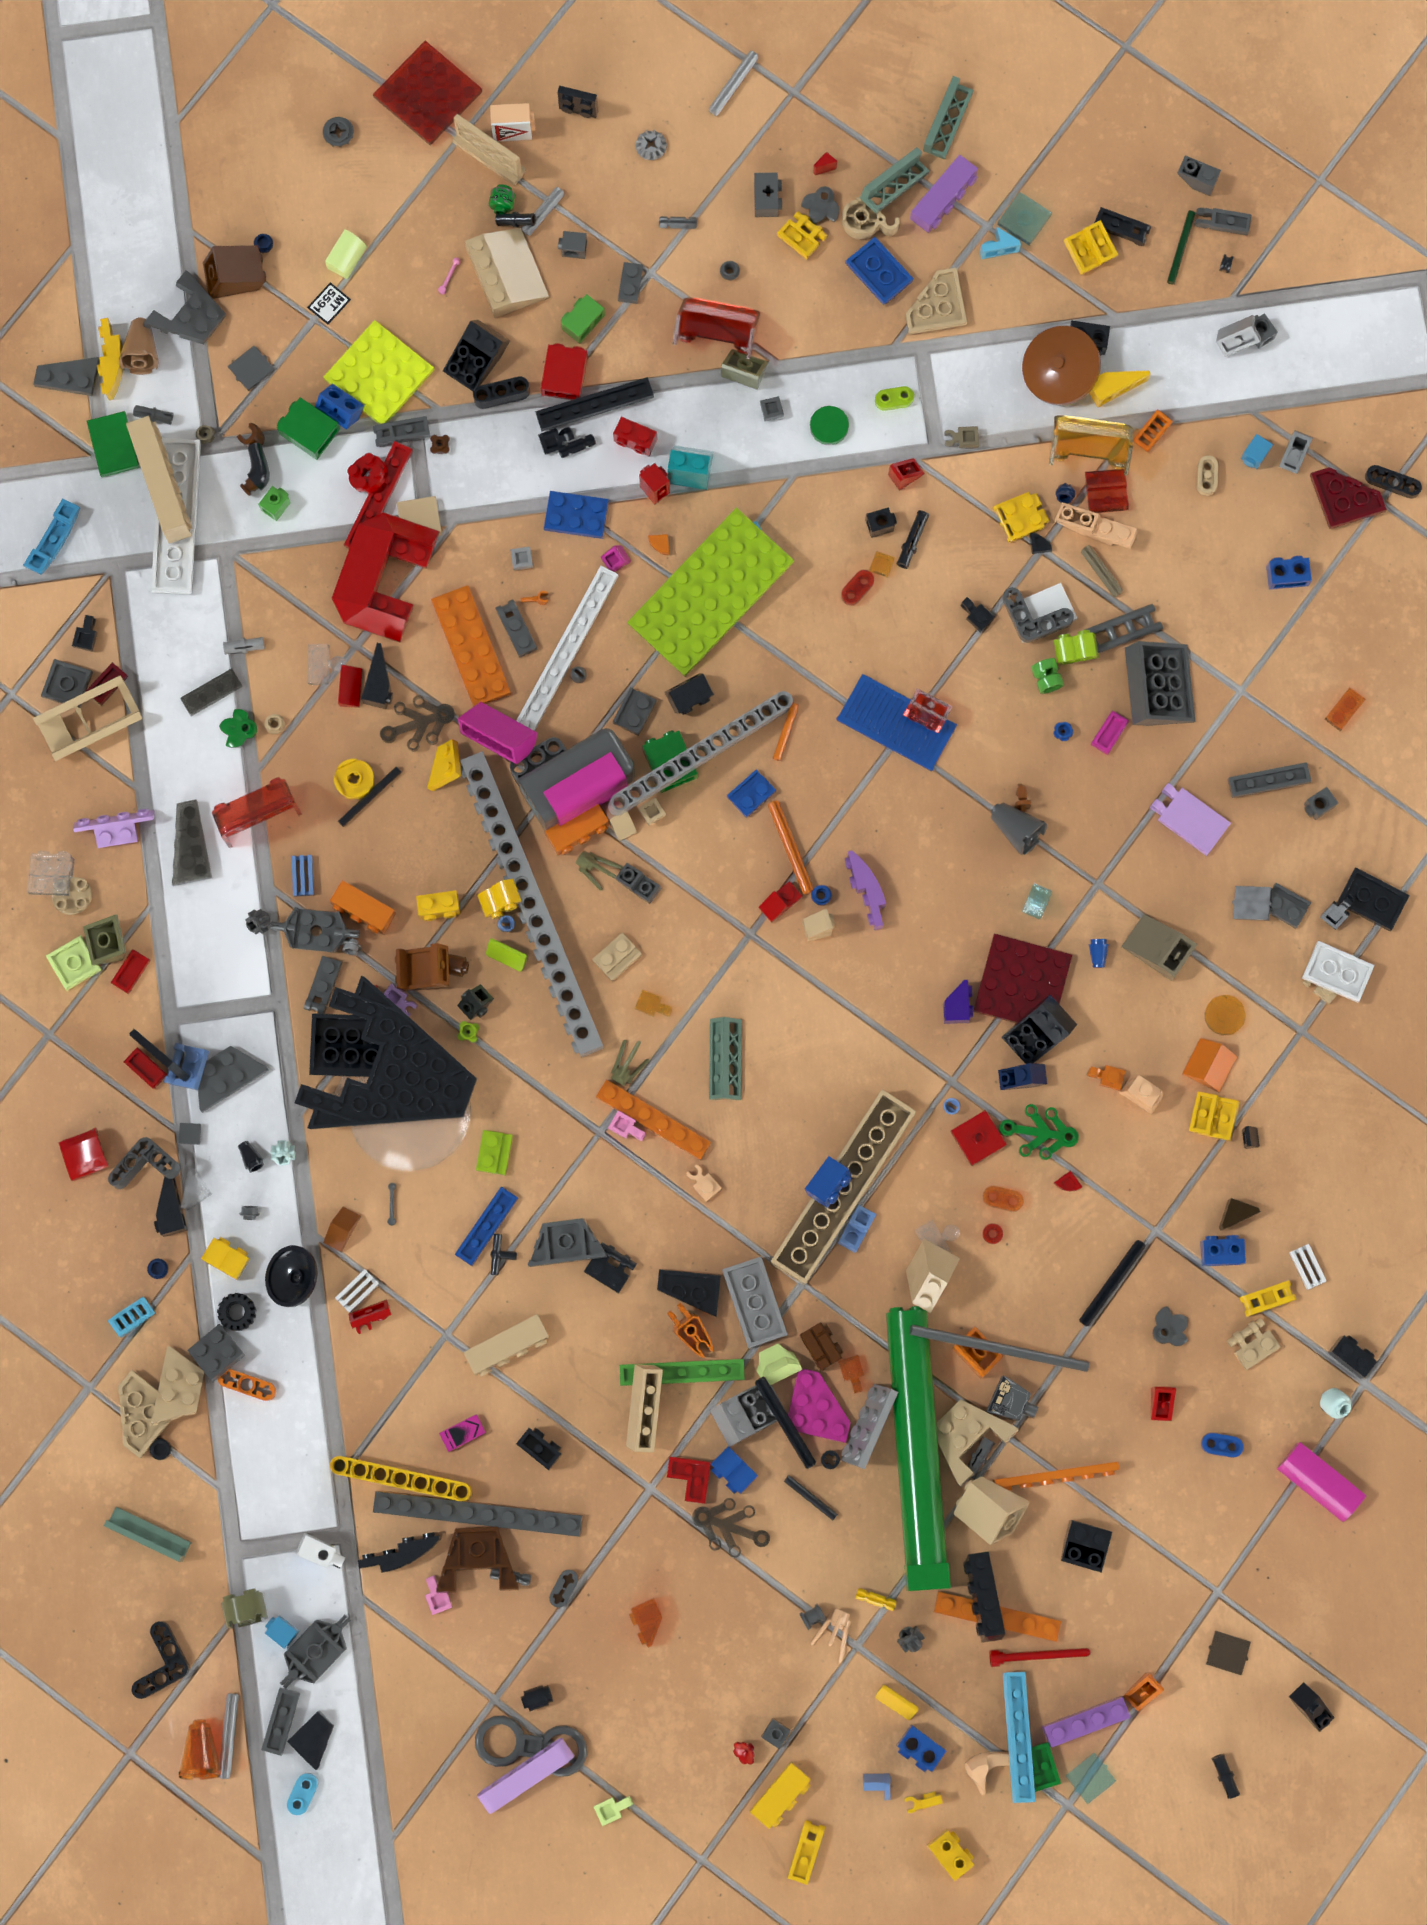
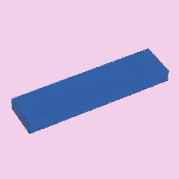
[455,1186,518,1266]

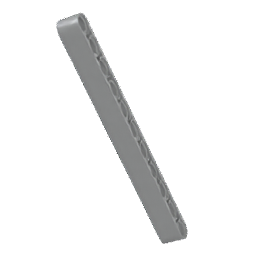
[608,691,793,816]

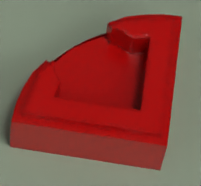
[1054,1170,1082,1192]

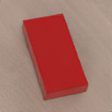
[111,949,151,994]
[123,1047,168,1089]

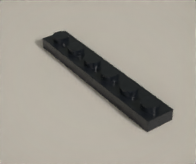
[535,377,654,432]

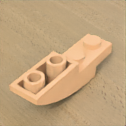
[1055,502,1138,549]

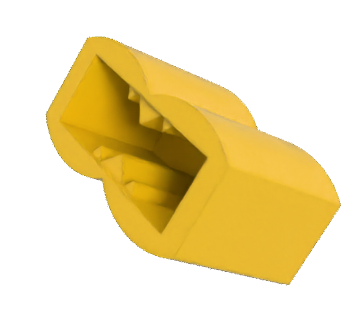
[477,879,521,919]
[201,1237,250,1281]

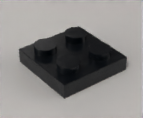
[557,85,598,118]

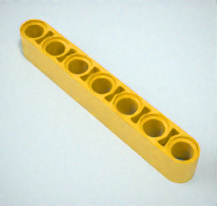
[330,1456,472,1501]

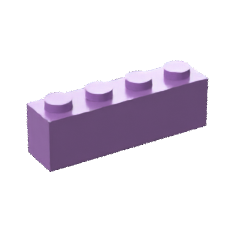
[910,155,978,233]
[1042,1696,1131,1747]

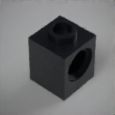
[865,507,897,538]

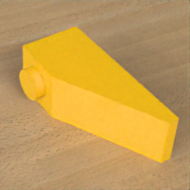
[1089,370,1151,408]

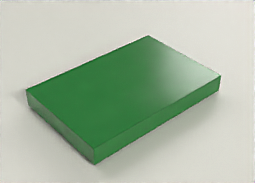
[87,411,140,477]

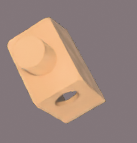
[1119,1075,1163,1115]

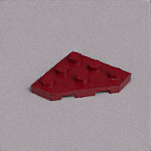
[1310,467,1387,529]

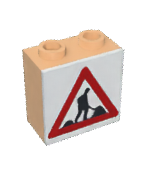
[490,103,535,141]

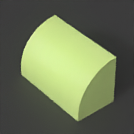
[325,229,367,279]

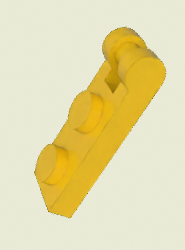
[787,1820,825,1885]

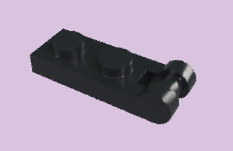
[1094,207,1151,246]

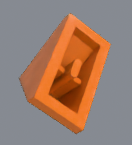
[1123,1673,1164,1711]

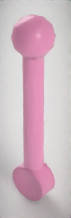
[438,257,461,294]

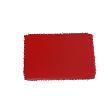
[813,152,837,175]

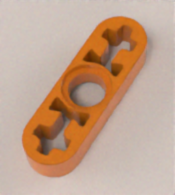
[218,1369,276,1401]

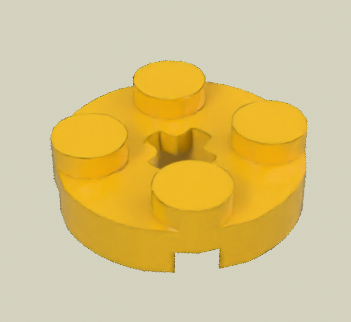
[334,759,374,800]

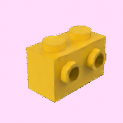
[416,890,461,921]
[927,1829,974,1881]

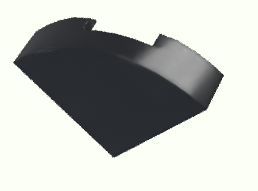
[1029,533,1052,554]

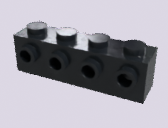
[963,1551,1005,1643]

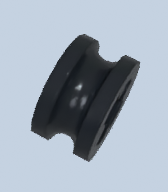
[1219,254,1234,273]
[821,1450,840,1469]

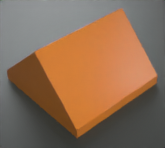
[1182,1038,1237,1093]
[952,1327,1004,1379]

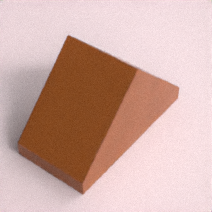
[323,1207,361,1253]

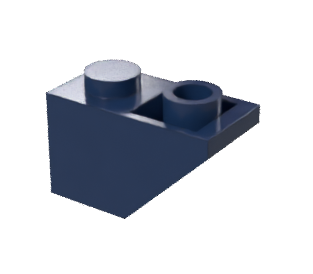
[998,1063,1047,1090]

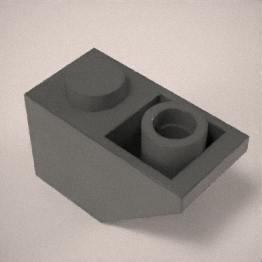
[1177,155,1221,196]

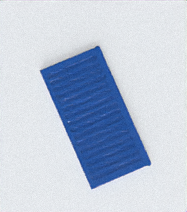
[836,674,957,771]

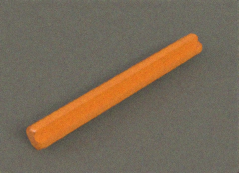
[768,800,813,894]

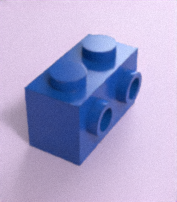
[805,1156,851,1208]
[1200,1235,1246,1266]

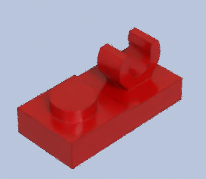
[348,1299,392,1334]

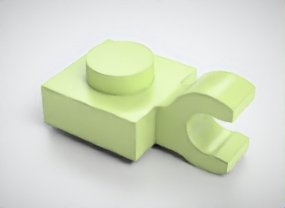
[594,1796,633,1826]

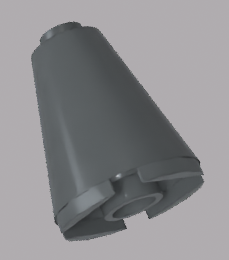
[991,803,1047,855]

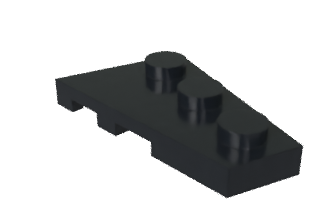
[657,1269,721,1317]

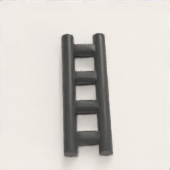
[1085,604,1163,653]

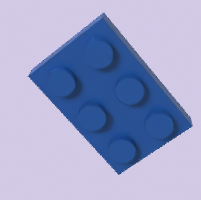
[845,237,914,305]
[544,491,609,539]

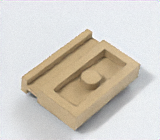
[592,933,642,982]

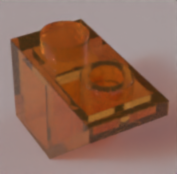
[629,1598,663,1648]

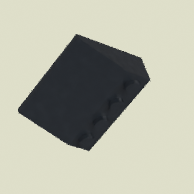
[309,1014,379,1077]

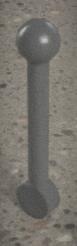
[387,1183,396,1226]

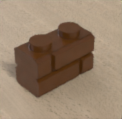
[799,1322,843,1371]

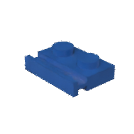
[727,769,776,818]

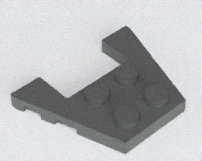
[144,270,225,345]

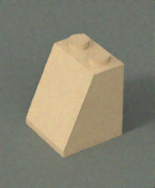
[906,1239,960,1313]
[953,1477,1030,1545]

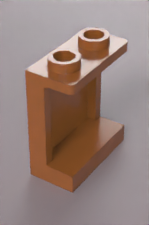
[395,943,449,991]

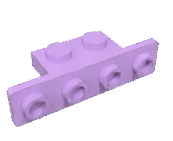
[73,809,155,848]

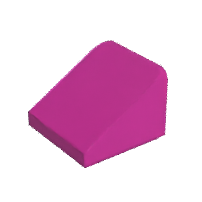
[601,545,631,572]

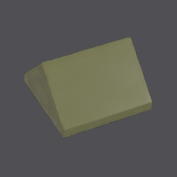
[721,349,768,390]
[83,915,126,965]

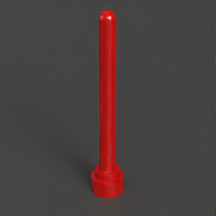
[989,1648,1091,1667]

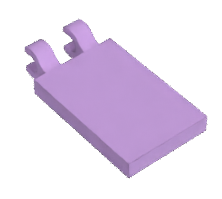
[1150,783,1231,856]

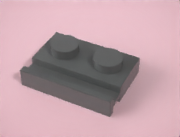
[613,687,657,736]
[1269,883,1311,929]

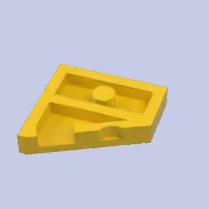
[427,739,461,791]

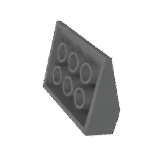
[1125,641,1196,726]

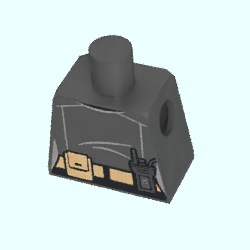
[986,1375,1039,1421]

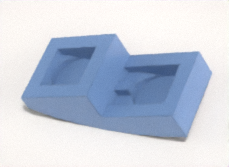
[838,1205,876,1253]

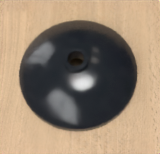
[265,1245,318,1307]

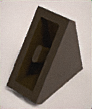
[1219,1198,1261,1231]

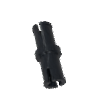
[495,212,536,228]
[1211,1754,1240,1799]

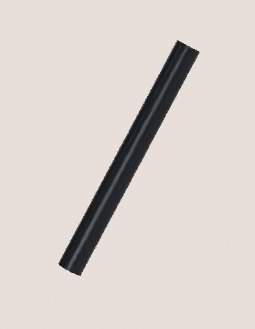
[338,767,401,827]

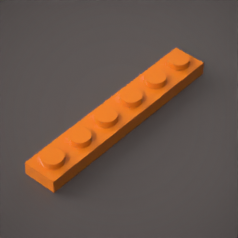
[596,1079,711,1161]
[993,1462,1120,1490]
[934,1591,1061,1642]

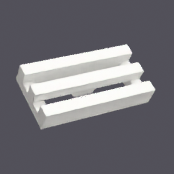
[1289,1244,1326,1290]
[335,1269,379,1313]

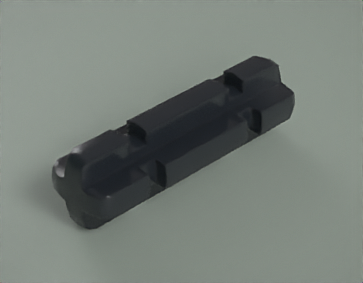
[558,434,596,458]

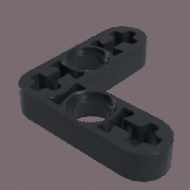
[131,1621,189,1699]

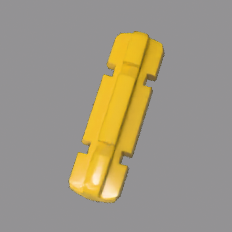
[856,1588,896,1611]

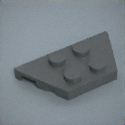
[198,1046,269,1113]
[528,1218,607,1267]

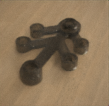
[380,695,455,752]
[692,1498,770,1558]

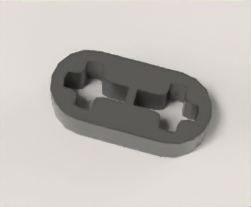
[549,1570,578,1608]

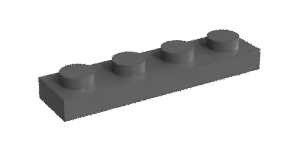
[1228,762,1311,798]

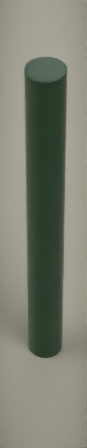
[1167,210,1195,285]

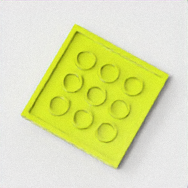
[323,320,434,424]

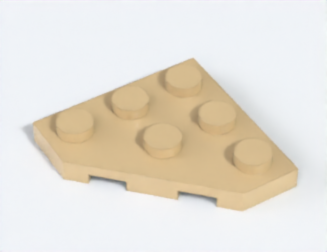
[905,268,967,335]
[118,1370,171,1458]

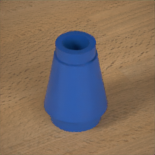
[1088,939,1109,968]

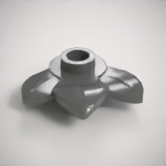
[801,186,839,224]
[1153,1306,1188,1346]

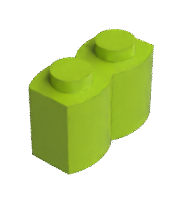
[1054,630,1099,665]

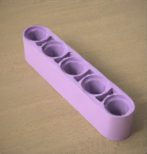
[477,1738,574,1814]

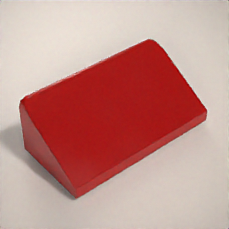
[338,665,363,708]

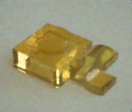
[635,990,672,1017]

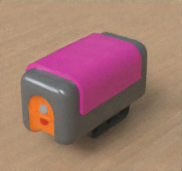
[510,728,635,831]

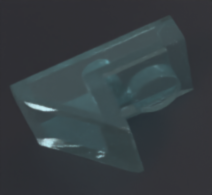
[1022,883,1052,919]

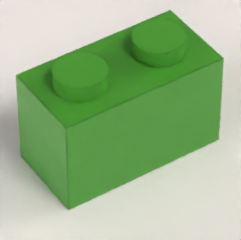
[561,294,605,344]

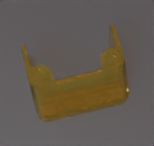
[1049,415,1133,475]

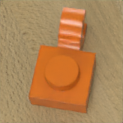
[1087,1065,1125,1091]

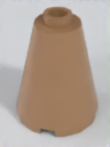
[119,317,159,375]

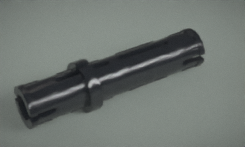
[896,510,930,569]

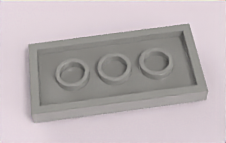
[722,1257,788,1349]

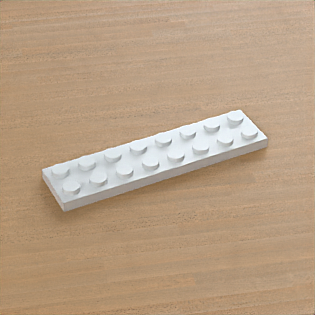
[151,439,201,594]

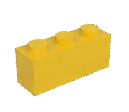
[750,1762,811,1829]

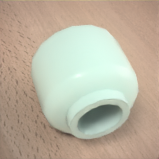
[1320,1388,1351,1419]

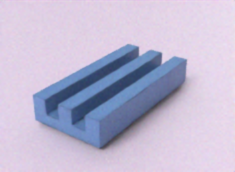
[291,855,314,897]

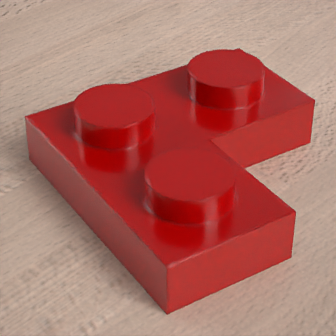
[667,1457,711,1504]

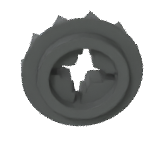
[323,117,354,147]

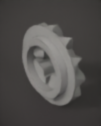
[636,130,667,160]

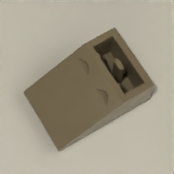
[1121,914,1197,981]

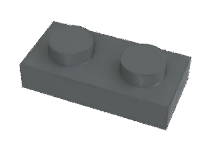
[618,262,643,304]

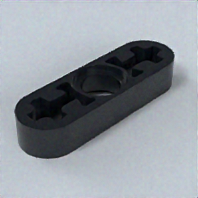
[1365,465,1422,499]

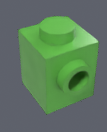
[258,486,291,521]

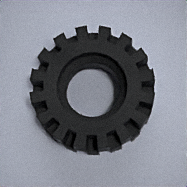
[217,1293,256,1331]

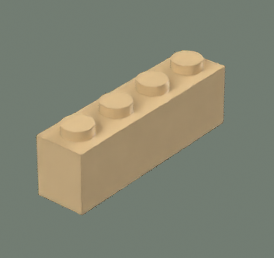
[463,1314,549,1377]
[626,1364,663,1452]

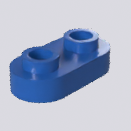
[1201,1433,1243,1458]

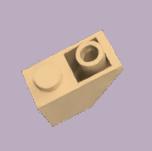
[802,909,835,942]

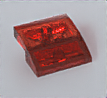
[1085,469,1129,513]

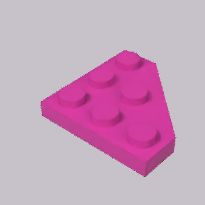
[788,1369,851,1443]

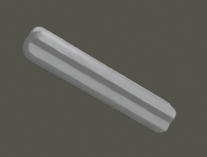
[522,187,564,236]

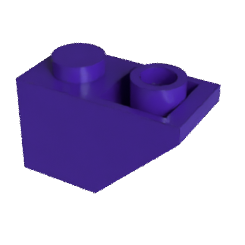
[943,980,973,1024]

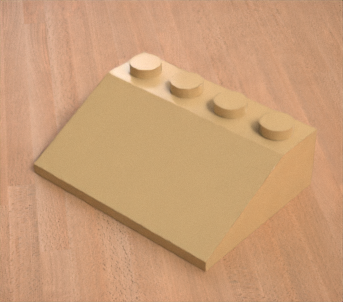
[465,228,549,318]

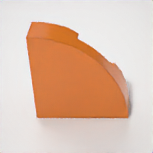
[648,534,669,555]

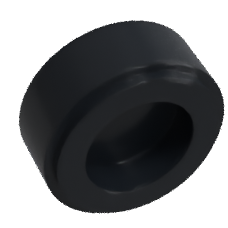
[150,1439,172,1460]

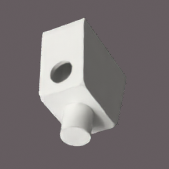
[296,1533,345,1569]

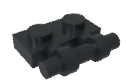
[584,1242,637,1294]

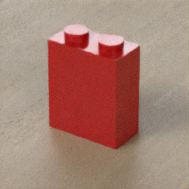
[540,343,588,400]

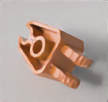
[667,1303,713,1358]

